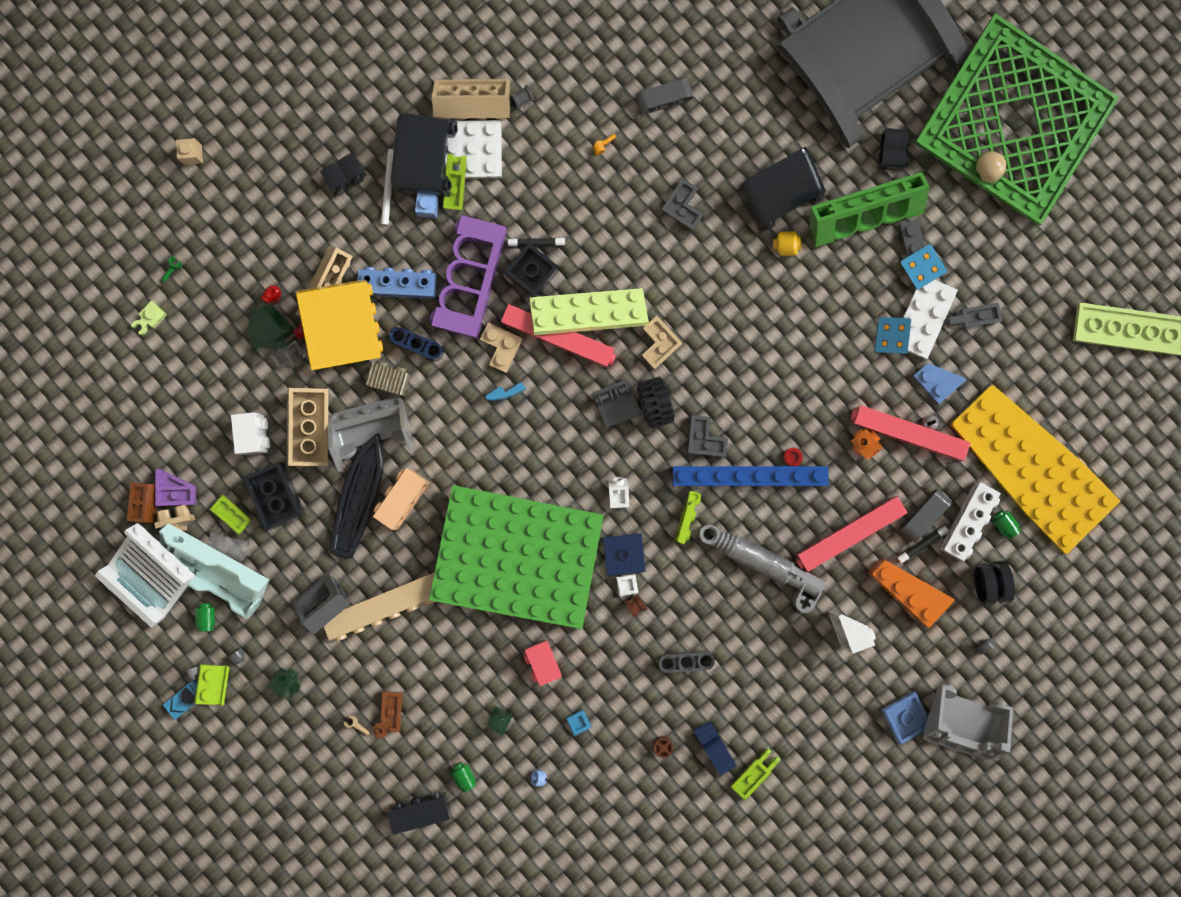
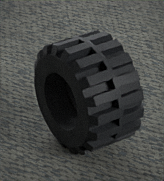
[637,376,675,429]

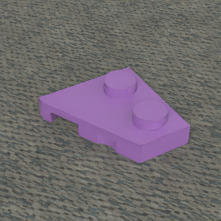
[155,469,196,506]

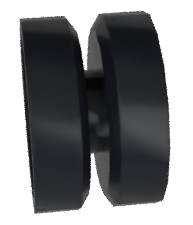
[973,560,1015,606]

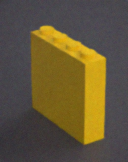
[295,279,383,370]

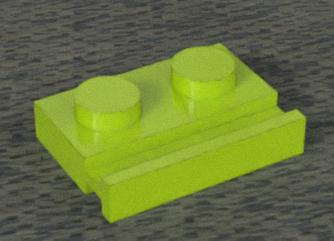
[194,664,229,705]

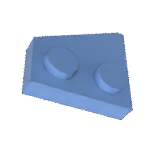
[912,363,966,405]

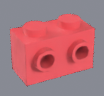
[523,639,562,686]

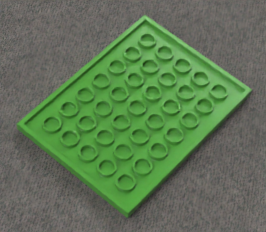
[429,485,604,629]

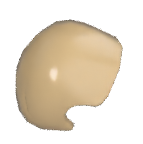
[976,151,1006,183]

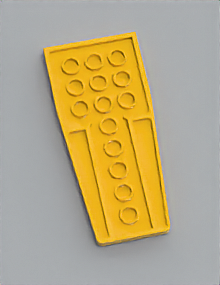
[951,386,1120,555]

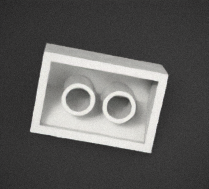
[828,610,876,654]

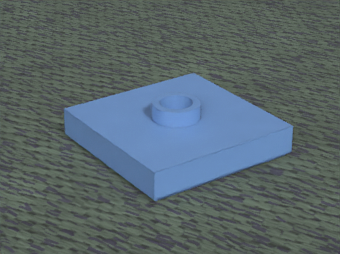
[881,691,928,745]

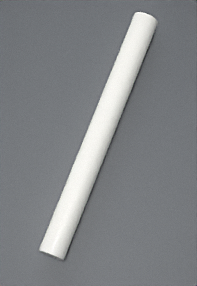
[381,149,394,226]

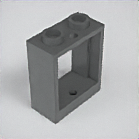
[293,573,350,634]

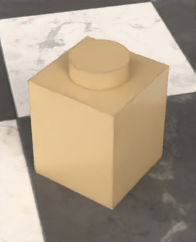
[176,138,203,165]

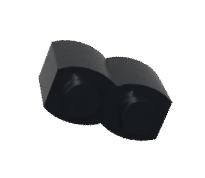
[878,128,911,171]
[320,153,367,194]

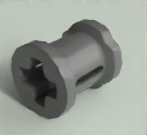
[510,85,535,109]

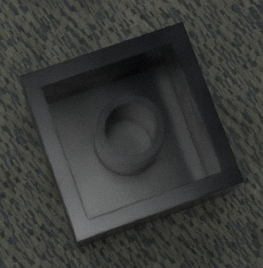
[505,242,559,297]

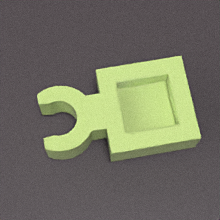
[131,300,167,335]

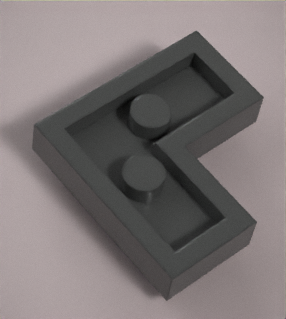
[661,178,704,231]
[688,415,728,457]

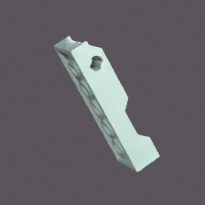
[155,523,269,619]

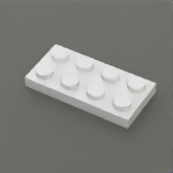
[903,280,958,360]

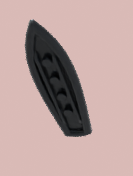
[329,433,384,559]

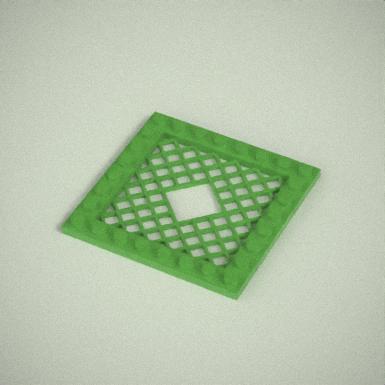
[914,13,1119,226]

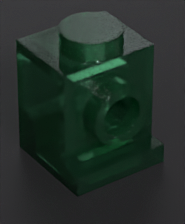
[487,706,513,735]

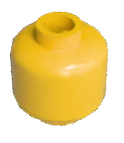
[773,231,802,256]

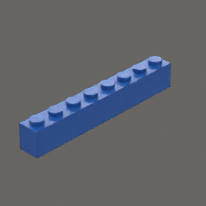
[672,466,829,486]

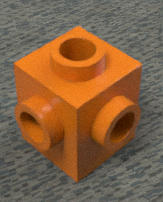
[851,429,884,460]

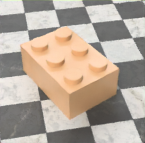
[373,468,430,530]

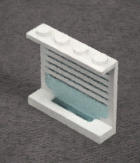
[95,523,195,628]

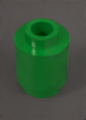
[992,510,1021,539]
[195,603,215,632]
[450,762,476,793]

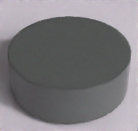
[976,638,996,655]

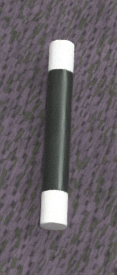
[508,238,565,247]
[897,526,949,564]

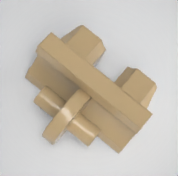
[154,505,195,531]

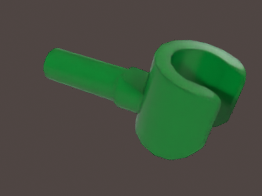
[161,256,182,282]

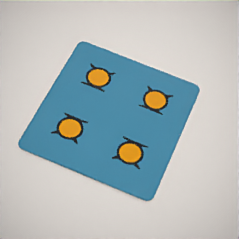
[901,244,947,289]
[875,317,912,354]

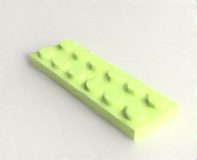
[529,288,649,335]
[1073,303,1181,356]

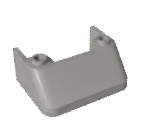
[328,397,414,472]

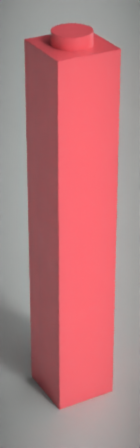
[501,304,616,368]
[850,405,971,461]
[795,496,907,572]

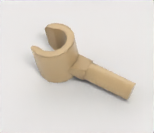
[344,716,370,736]

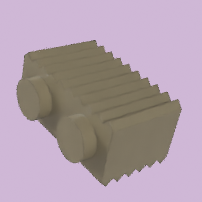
[365,361,410,397]

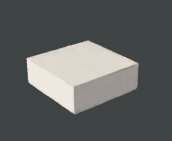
[616,574,638,596]

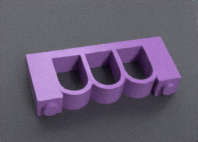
[430,215,507,340]

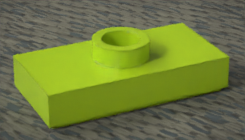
[210,495,253,534]

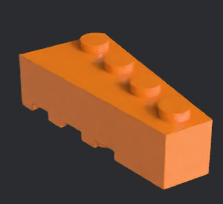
[868,559,955,628]

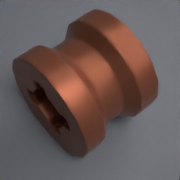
[624,593,647,618]
[653,736,673,758]

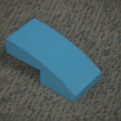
[485,382,526,401]

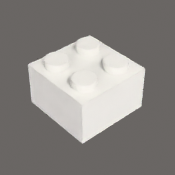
[231,412,270,456]

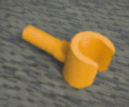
[593,134,616,155]

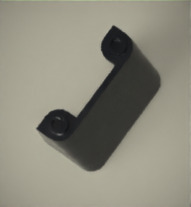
[391,114,458,197]
[737,147,826,231]

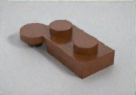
[373,691,403,738]

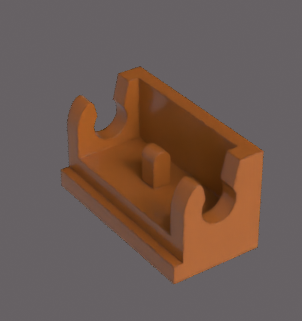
[127,482,157,523]

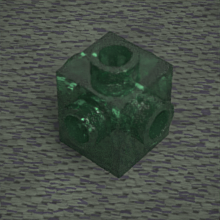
[268,667,302,701]

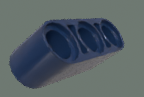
[389,327,444,361]

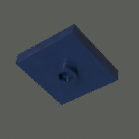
[603,533,646,576]

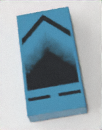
[163,680,197,720]

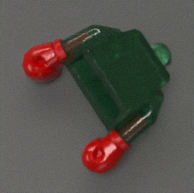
[247,285,304,349]

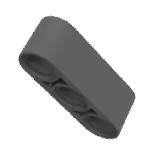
[636,78,694,114]
[900,489,952,542]
[658,651,715,673]

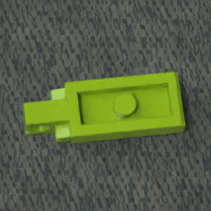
[674,491,701,544]

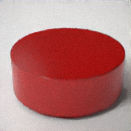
[783,448,803,466]

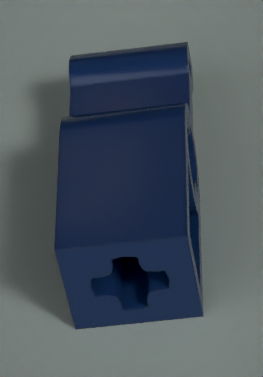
[693,720,737,776]

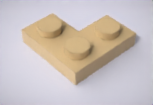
[642,316,683,370]
[480,323,523,373]

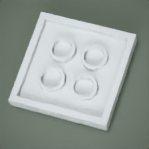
[445,120,502,179]

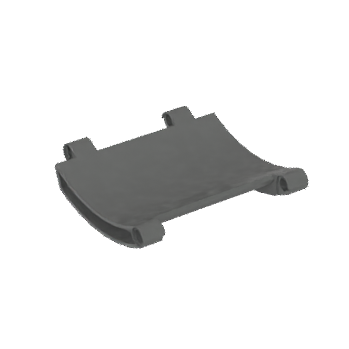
[774,0,970,148]

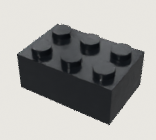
[243,462,306,531]

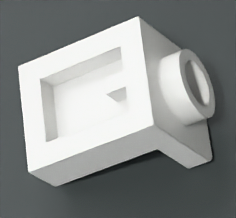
[608,477,629,508]

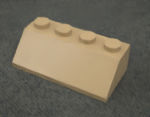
[432,79,510,120]
[286,388,328,466]

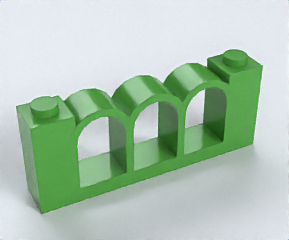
[809,172,930,247]

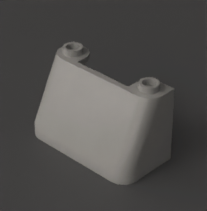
[923,684,1014,760]

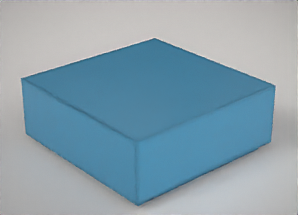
[566,709,592,736]

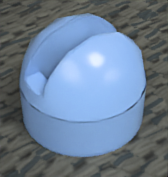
[531,770,547,786]

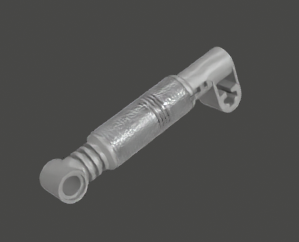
[698,524,825,613]

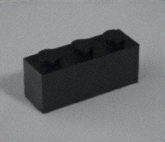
[387,791,452,835]

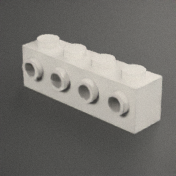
[939,482,1001,561]

